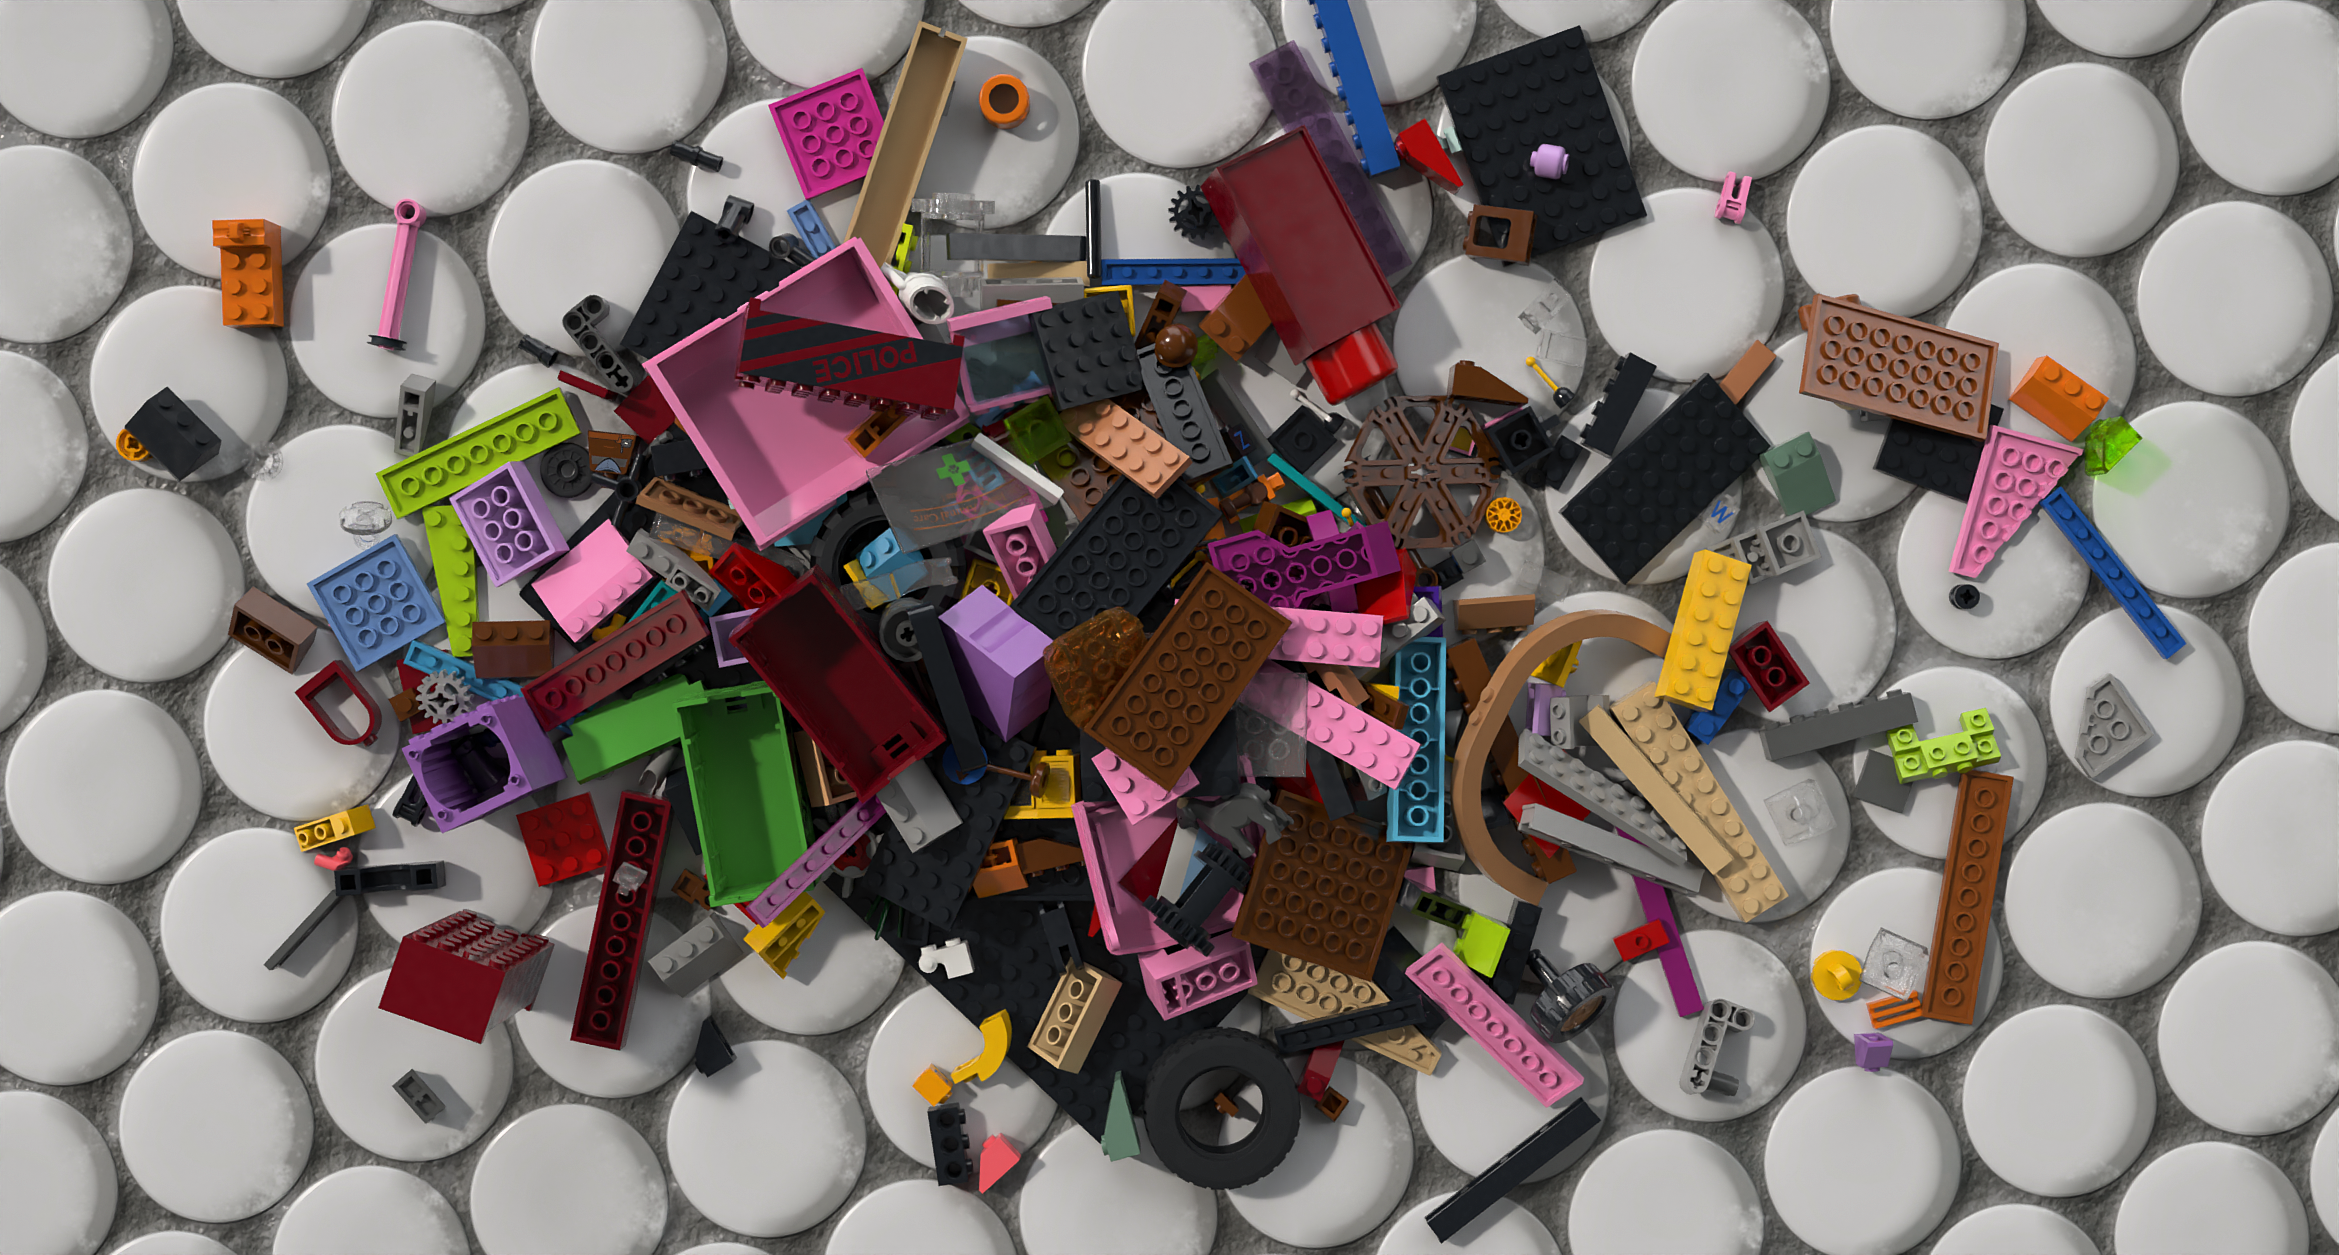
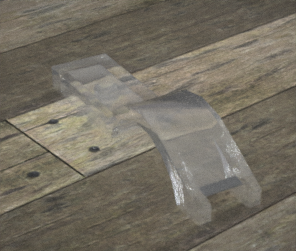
[839,557,958,610]

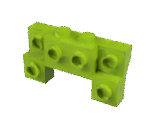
[1886,708,2001,784]

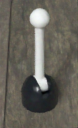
[1290,389,1346,434]

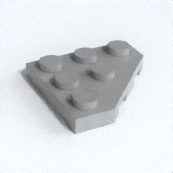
[2074,673,2154,779]

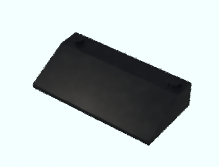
[1080,710,1242,802]

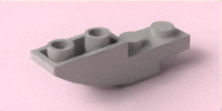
[626,529,721,612]

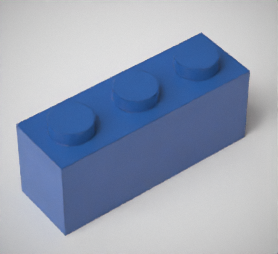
[1683,668,1751,745]

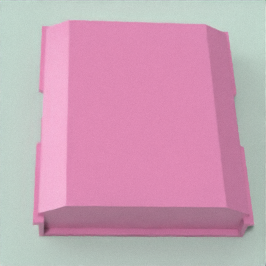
[642,237,971,551]

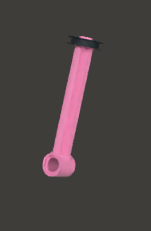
[367,199,426,351]

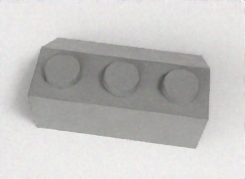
[876,758,963,853]
[648,913,744,998]

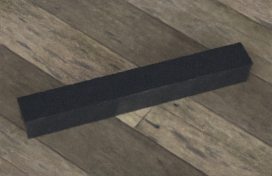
[1271,659,1358,821]
[1424,1097,1601,1244]

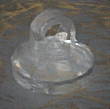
[339,501,392,550]

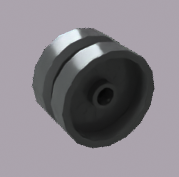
[879,597,924,662]

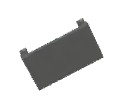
[392,1069,446,1124]

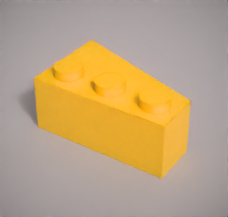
[743,892,825,980]

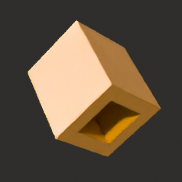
[912,1063,953,1107]

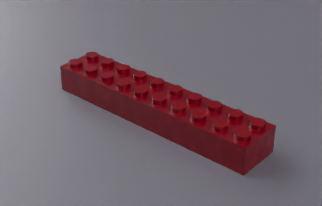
[570,789,674,1051]

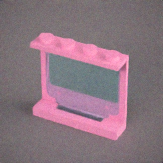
[946,296,1053,415]

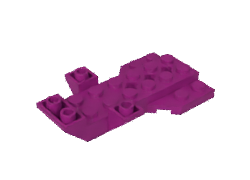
[1207,510,1401,613]

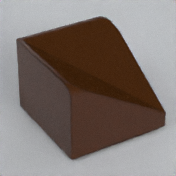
[1314,1086,1349,1123]

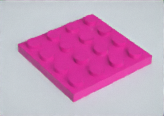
[768,68,884,200]

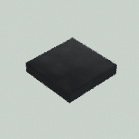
[1267,404,1338,475]

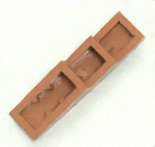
[1302,662,1370,707]

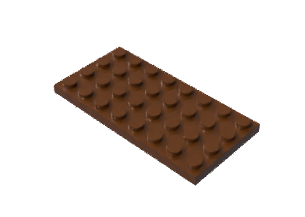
[1083,562,1292,793]

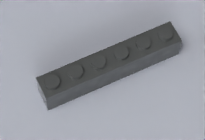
[1758,689,1918,761]

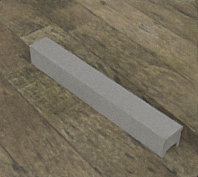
[1518,803,1705,895]

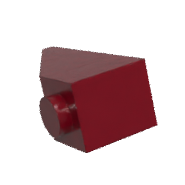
[1296,1040,1345,1101]

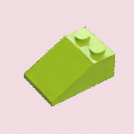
[1453,910,1510,978]

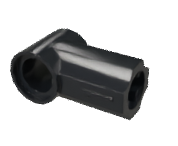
[714,195,754,244]

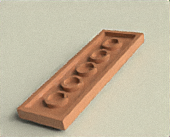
[1054,399,1193,499]

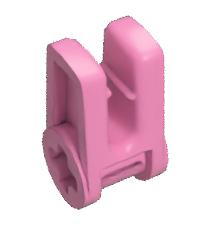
[1714,171,1752,224]

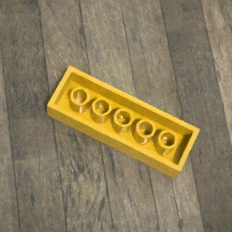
[1654,549,1752,712]

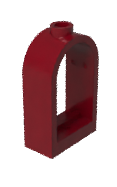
[294,660,382,748]

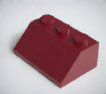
[1728,621,1810,712]

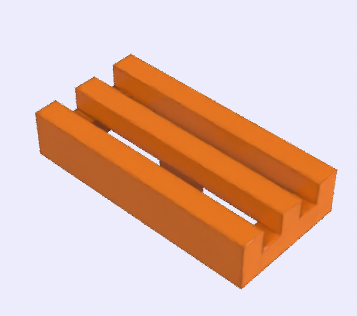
[1866,990,1922,1029]

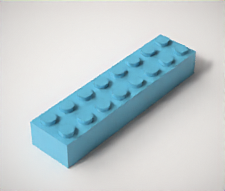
[1386,637,1446,843]

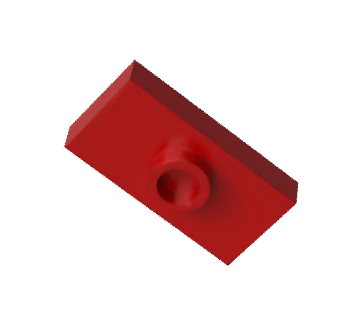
[1613,918,1670,962]

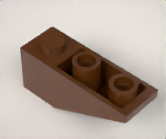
[1016,836,1086,877]

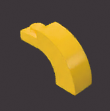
[950,1009,1012,1084]

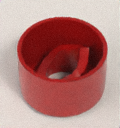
[1305,323,1398,406]

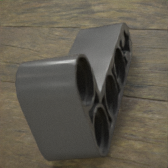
[562,295,638,395]

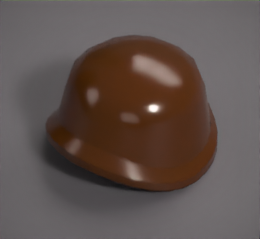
[1155,324,1198,368]

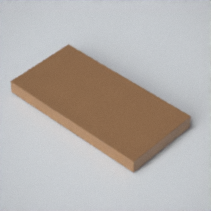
[636,477,744,541]

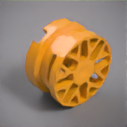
[116,429,153,462]
[1484,497,1522,533]

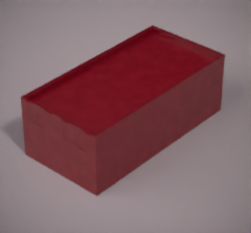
[1200,125,1401,366]

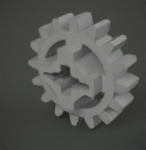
[416,669,474,724]

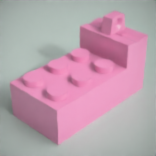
[1137,930,1258,1020]

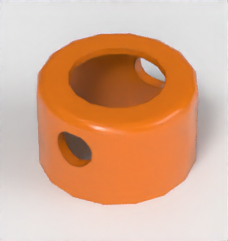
[979,74,1030,129]

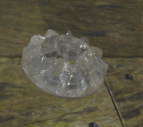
[241,441,283,481]

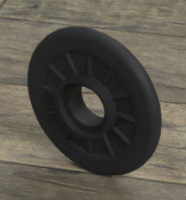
[540,443,596,498]

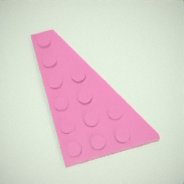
[1949,425,2084,578]

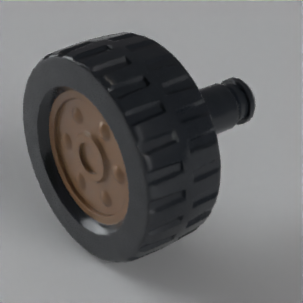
[1526,949,1615,1043]

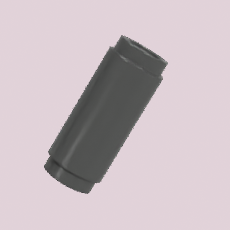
[1690,1069,1739,1096]

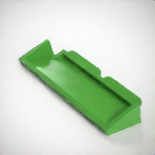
[562,674,708,785]

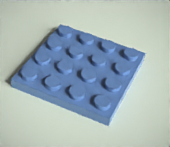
[307,534,446,672]

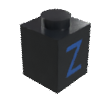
[1219,423,1257,463]

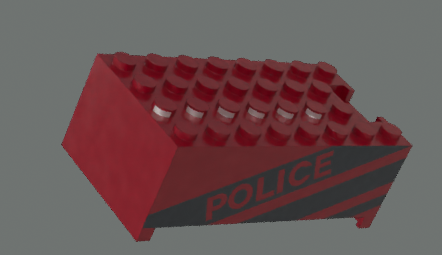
[733,297,965,421]
[728,564,947,804]
[378,909,555,1044]

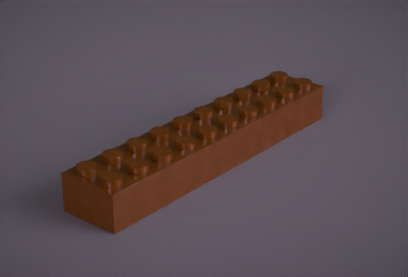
[1446,637,1577,884]

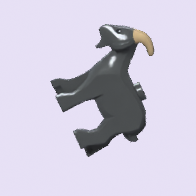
[1176,783,1294,860]

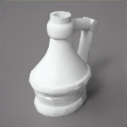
[880,262,954,325]

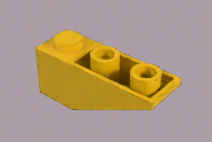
[294,804,376,852]

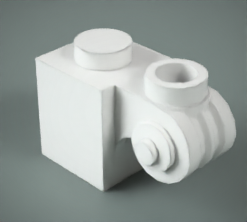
[919,937,975,979]

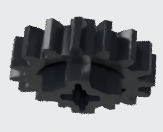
[1168,185,1220,241]

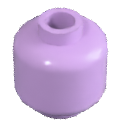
[1530,144,1569,179]

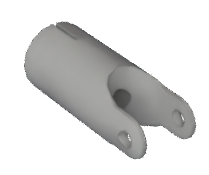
[638,742,682,795]

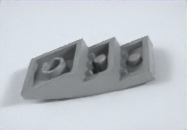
[1703,510,1822,586]

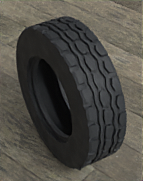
[1142,1027,1301,1190]

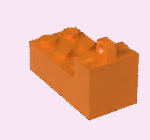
[212,219,284,328]

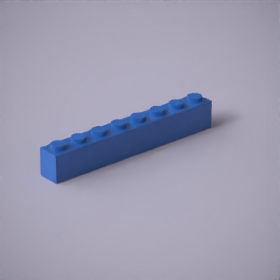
[1307,0,1401,179]

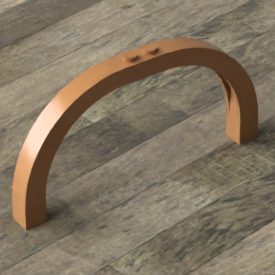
[1450,609,1671,906]

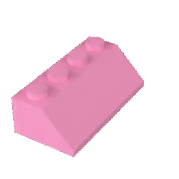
[983,503,1057,599]

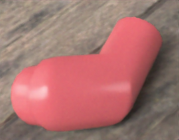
[314,847,353,871]

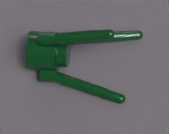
[865,895,904,940]

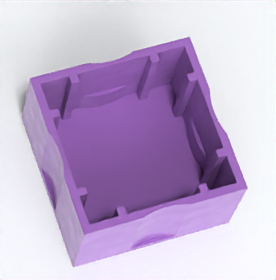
[938,585,1058,742]

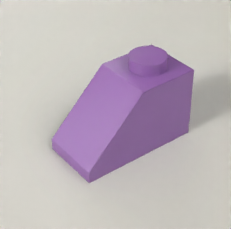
[1854,1032,1893,1072]

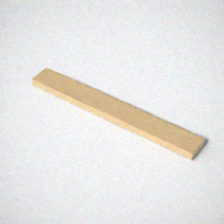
[1578,704,1734,875]

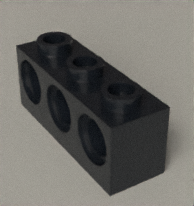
[927,1102,974,1186]

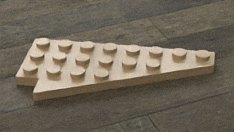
[1248,949,1441,1076]

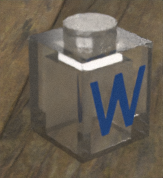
[1696,494,1740,534]

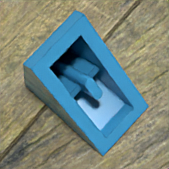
[1212,456,1258,499]

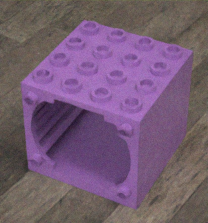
[402,694,568,833]

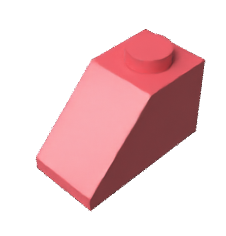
[979,1133,1021,1194]

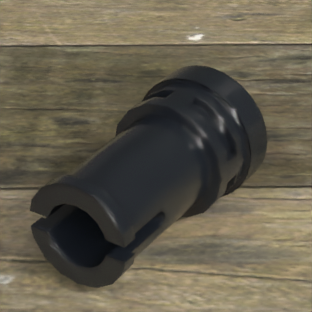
[518,334,559,368]

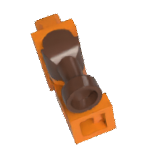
[1219,472,1286,525]

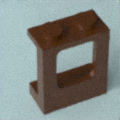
[1463,204,1538,266]

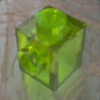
[1191,334,1218,368]

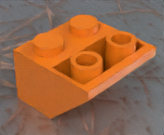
[973,837,1028,898]

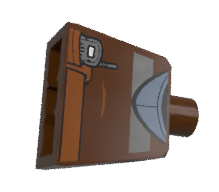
[588,430,641,489]

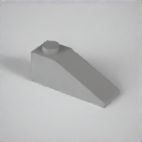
[394,374,436,457]

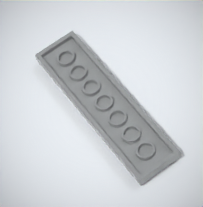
[1518,728,1687,866]

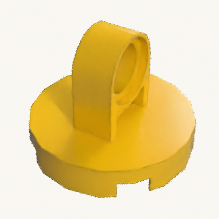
[1811,950,1863,1000]

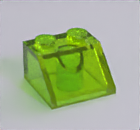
[1002,395,1072,466]
[2085,416,2143,476]

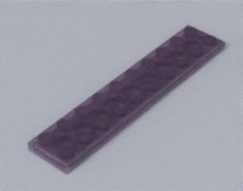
[1249,40,1412,278]

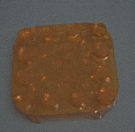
[1043,607,1148,730]

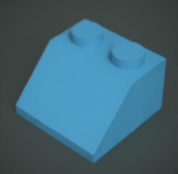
[856,528,930,600]

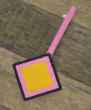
[1448,406,1523,458]

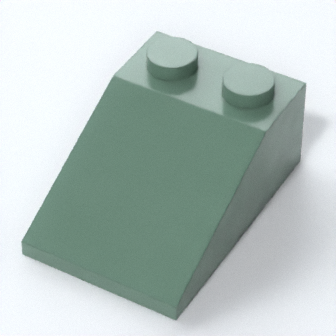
[1758,432,1836,516]
[1101,1071,1141,1162]

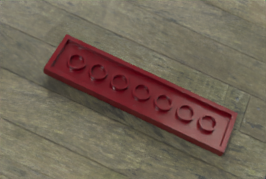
[520,589,711,732]

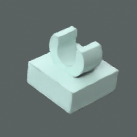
[1438,126,1463,156]

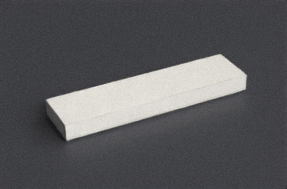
[971,433,1064,505]

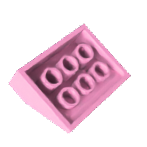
[531,519,658,643]

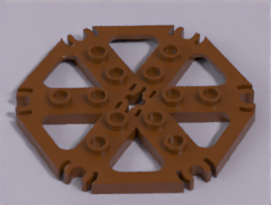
[1344,395,1500,549]

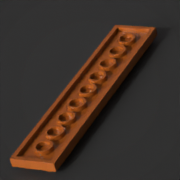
[1920,770,2014,1025]

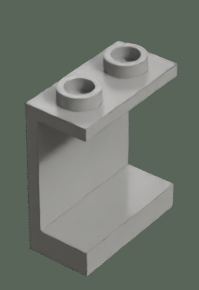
[1550,695,1610,749]

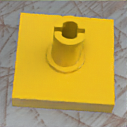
[1530,640,1582,688]

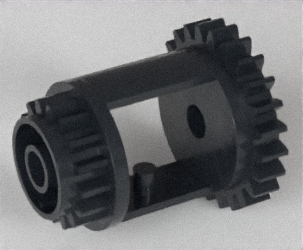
[1142,842,1252,957]

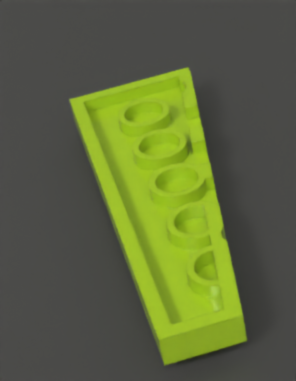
[422,505,479,657]

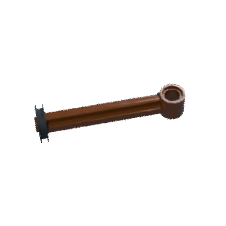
[1338,455,1438,587]

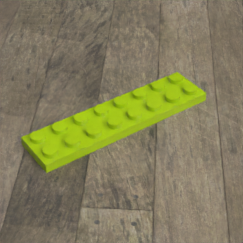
[375,387,582,519]

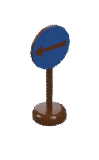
[942,743,1050,799]

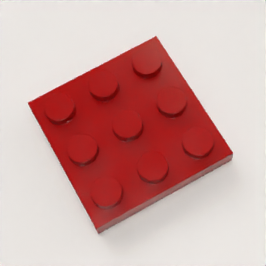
[516,791,609,887]

